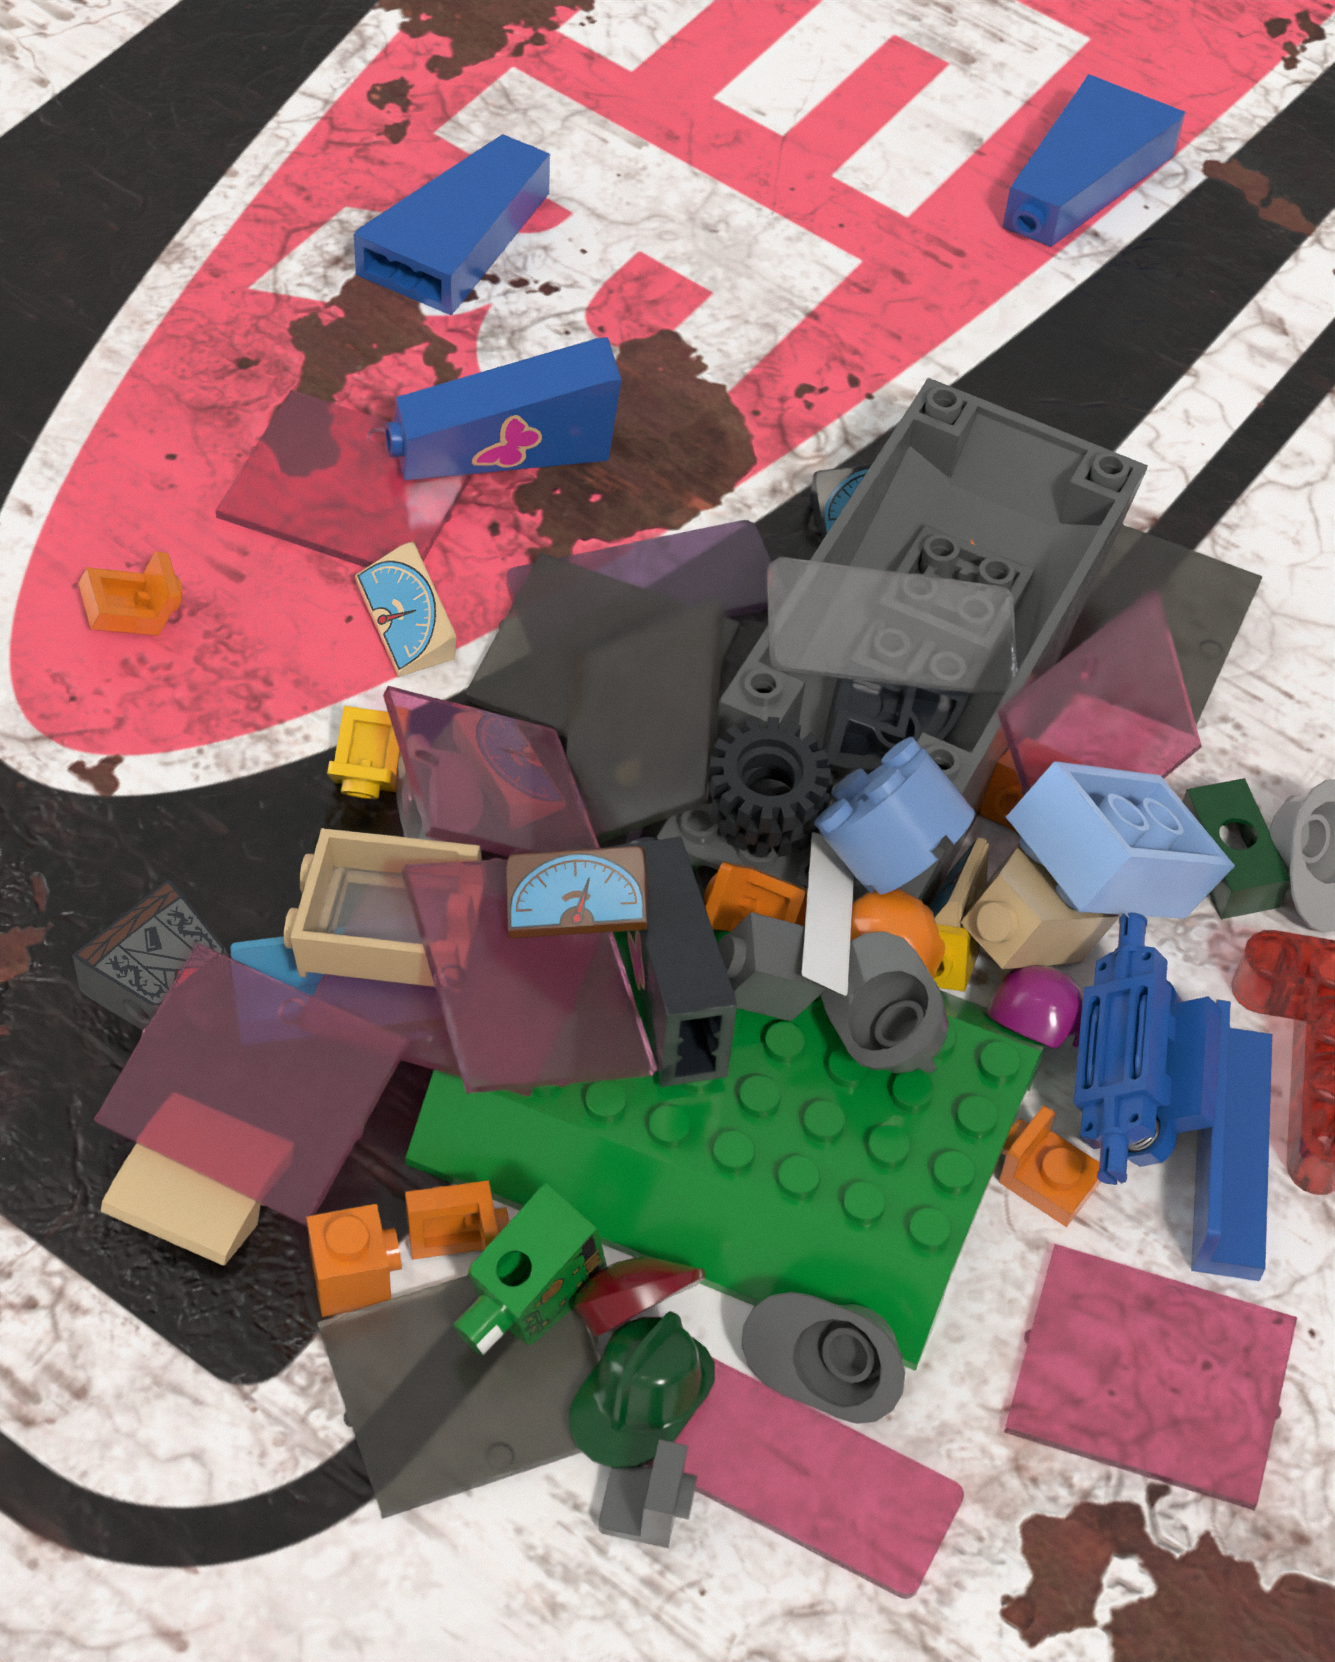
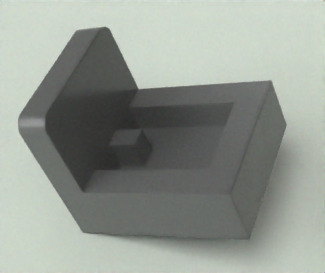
[598,1439,698,1548]

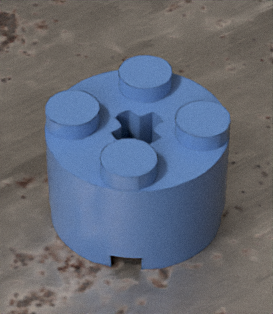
[814,737,975,894]

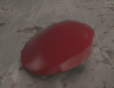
[572,1257,706,1337]

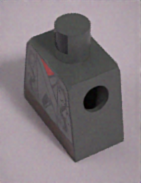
[72,879,238,1040]

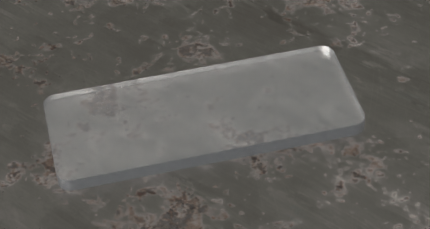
[767,557,1017,696]

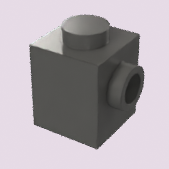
[718,912,827,1021]

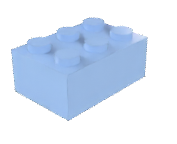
[1006,761,1235,919]

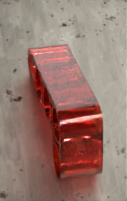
[1231,930,1335,1195]

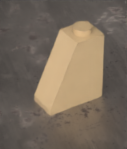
[960,843,1120,969]

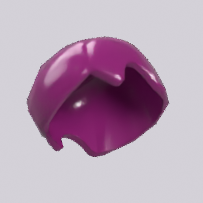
[985,965,1084,1048]

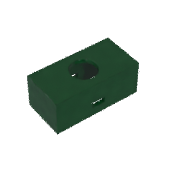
[1182,778,1290,920]

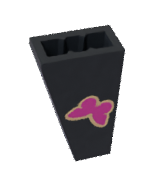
[615,836,737,1087]

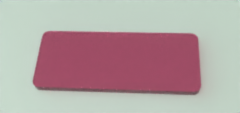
[644,1358,964,1599]

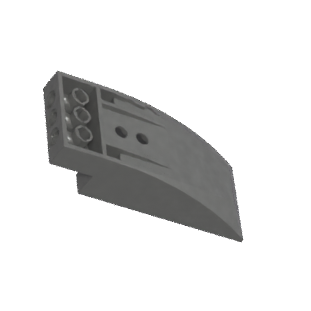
[656,378,1148,906]

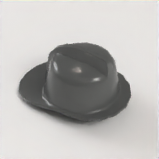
[821,932,949,1074]
[742,1292,905,1424]

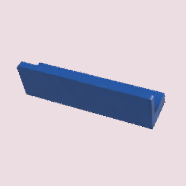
[1191,999,1272,1281]

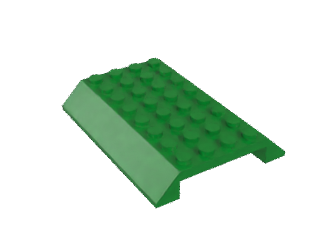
[405,929,1048,1371]

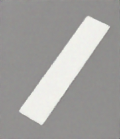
[802,832,854,996]

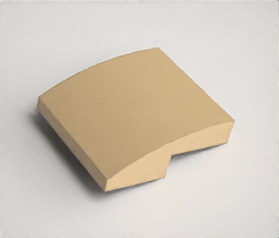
[101,1093,296,1266]

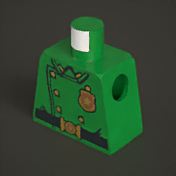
[452,1183,607,1356]

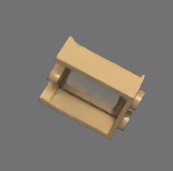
[284,828,485,995]

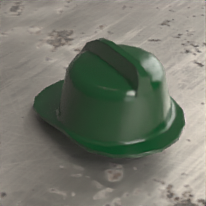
[569,1311,715,1469]

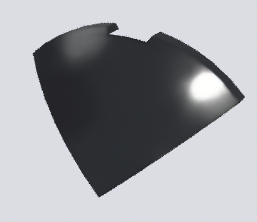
[823,662,969,774]

